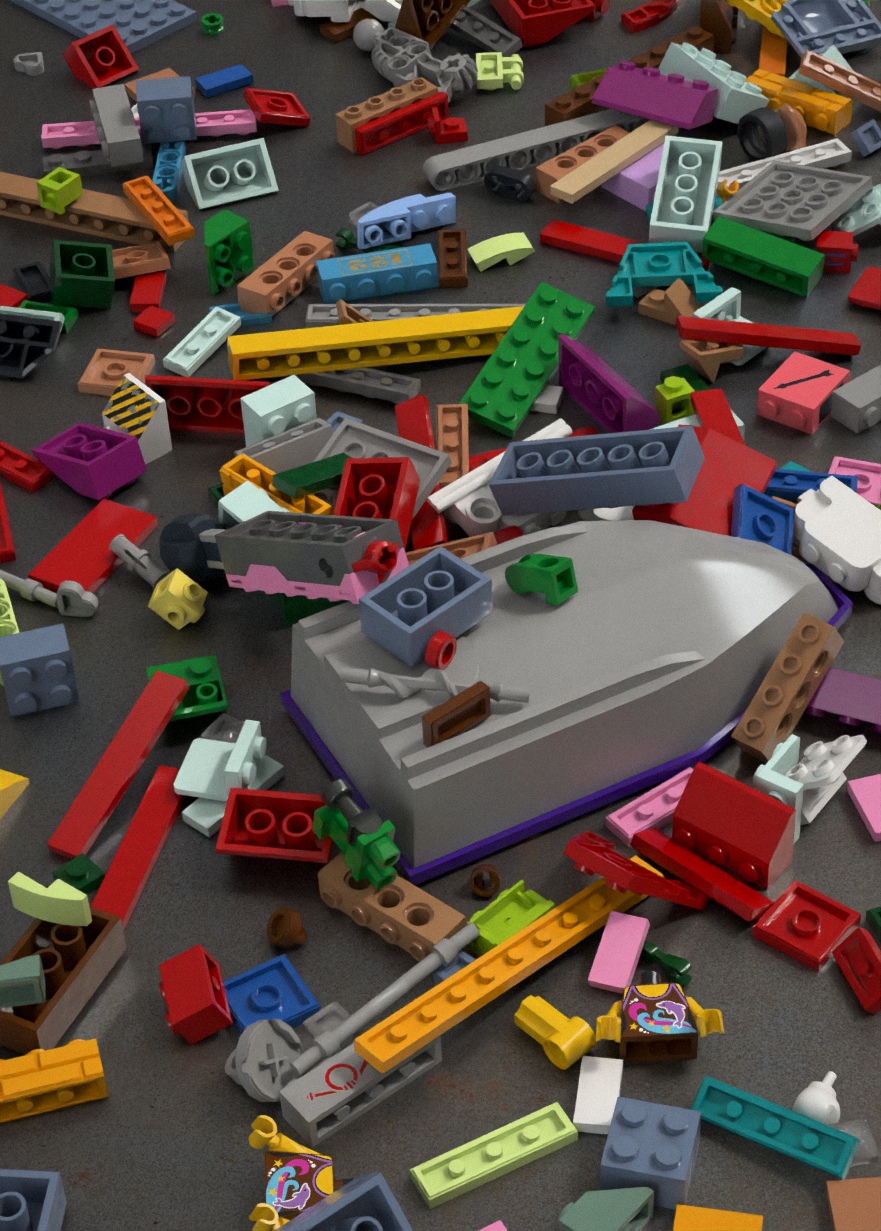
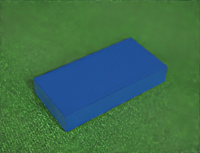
[195,64,254,98]

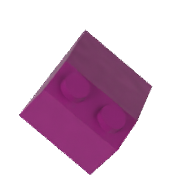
[32,422,147,500]

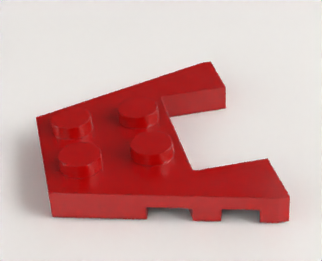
[563,830,710,910]

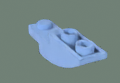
[357,192,456,249]

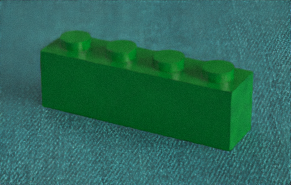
[702,216,825,298]

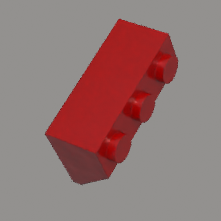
[672,762,796,890]
[215,788,340,863]

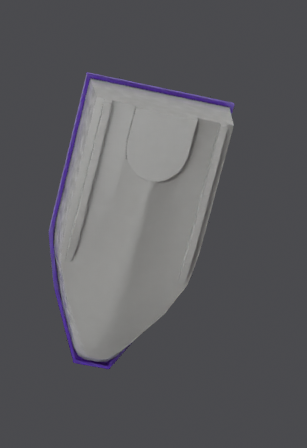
[280,520,853,885]

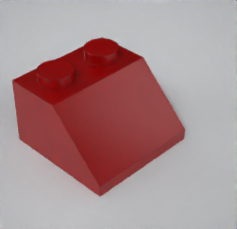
[62,24,139,89]

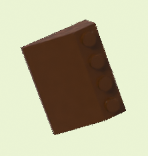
[395,0,471,50]
[700,0,739,54]

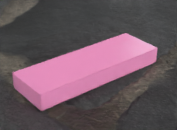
[605,767,693,847]

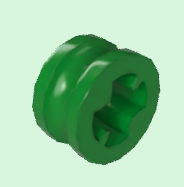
[201,13,224,35]

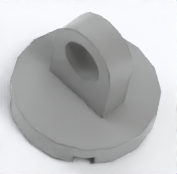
[225,1019,303,1102]

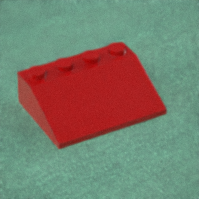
[489,0,595,47]
[632,424,777,536]

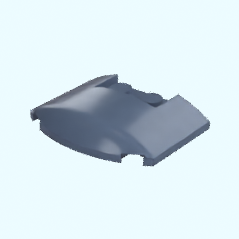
[771,0,881,58]

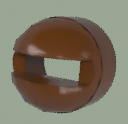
[470,864,501,897]

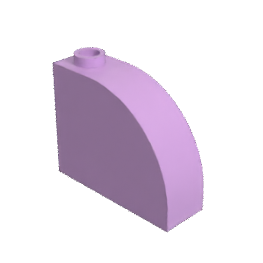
[601,143,664,211]

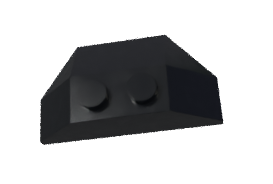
[0,313,62,380]

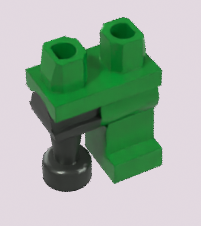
[312,779,401,890]

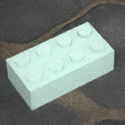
[658,42,769,124]
[649,135,722,253]

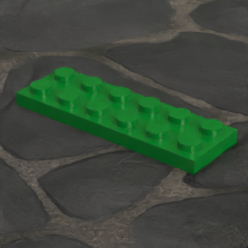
[459,282,595,438]

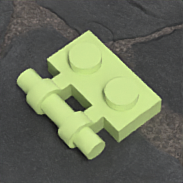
[476,52,524,90]

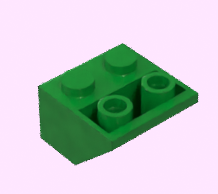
[204,209,255,295]
[146,654,229,721]

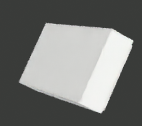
[573,1056,623,1135]

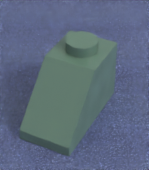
[557,1187,654,1231]

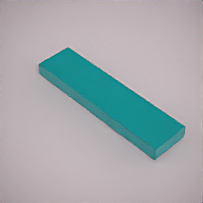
[690,1075,861,1180]

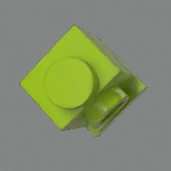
[36,167,83,215]
[655,376,695,425]

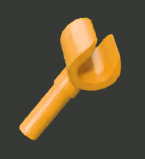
[716,179,739,203]

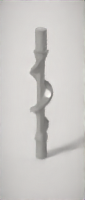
[339,667,530,703]

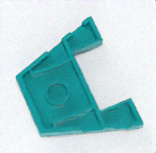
[606,242,723,307]

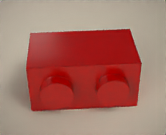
[159,943,233,1045]

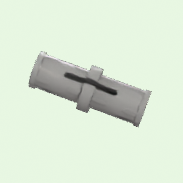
[109,534,169,589]

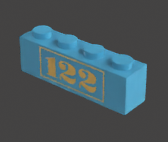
[316,243,438,304]

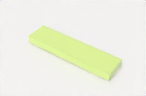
[410,1102,578,1209]

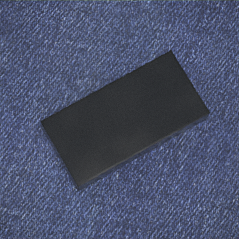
[13,261,52,303]

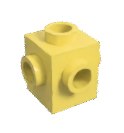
[148,568,208,630]

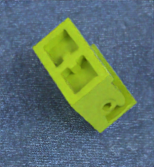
[467,880,555,957]

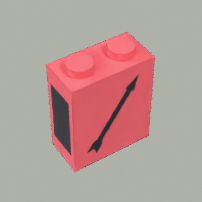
[757,351,850,435]

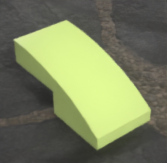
[467,232,535,272]
[8,872,92,926]

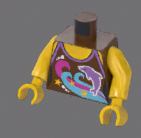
[596,971,724,1063]
[248,1115,355,1231]

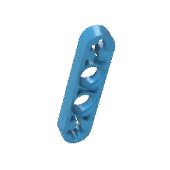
[152,141,186,202]

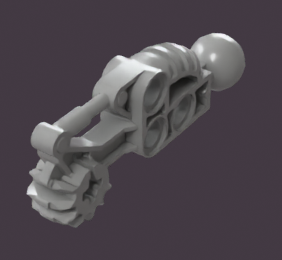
[353,18,478,103]

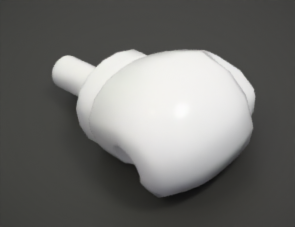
[792,1071,841,1127]

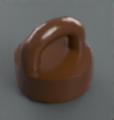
[267,907,307,948]

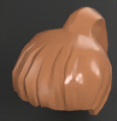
[764,103,807,152]

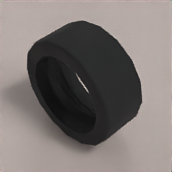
[737,107,788,162]

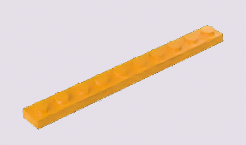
[354,855,664,1074]

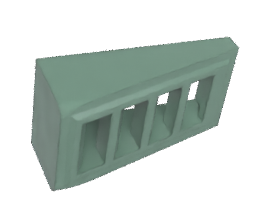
[0,955,46,1008]

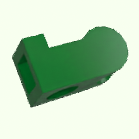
[505,553,578,605]

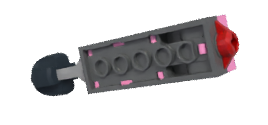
[159,511,409,604]

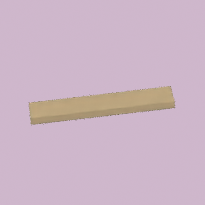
[550,119,678,204]

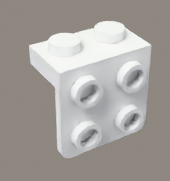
[784,735,867,825]

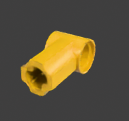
[514,995,597,1070]

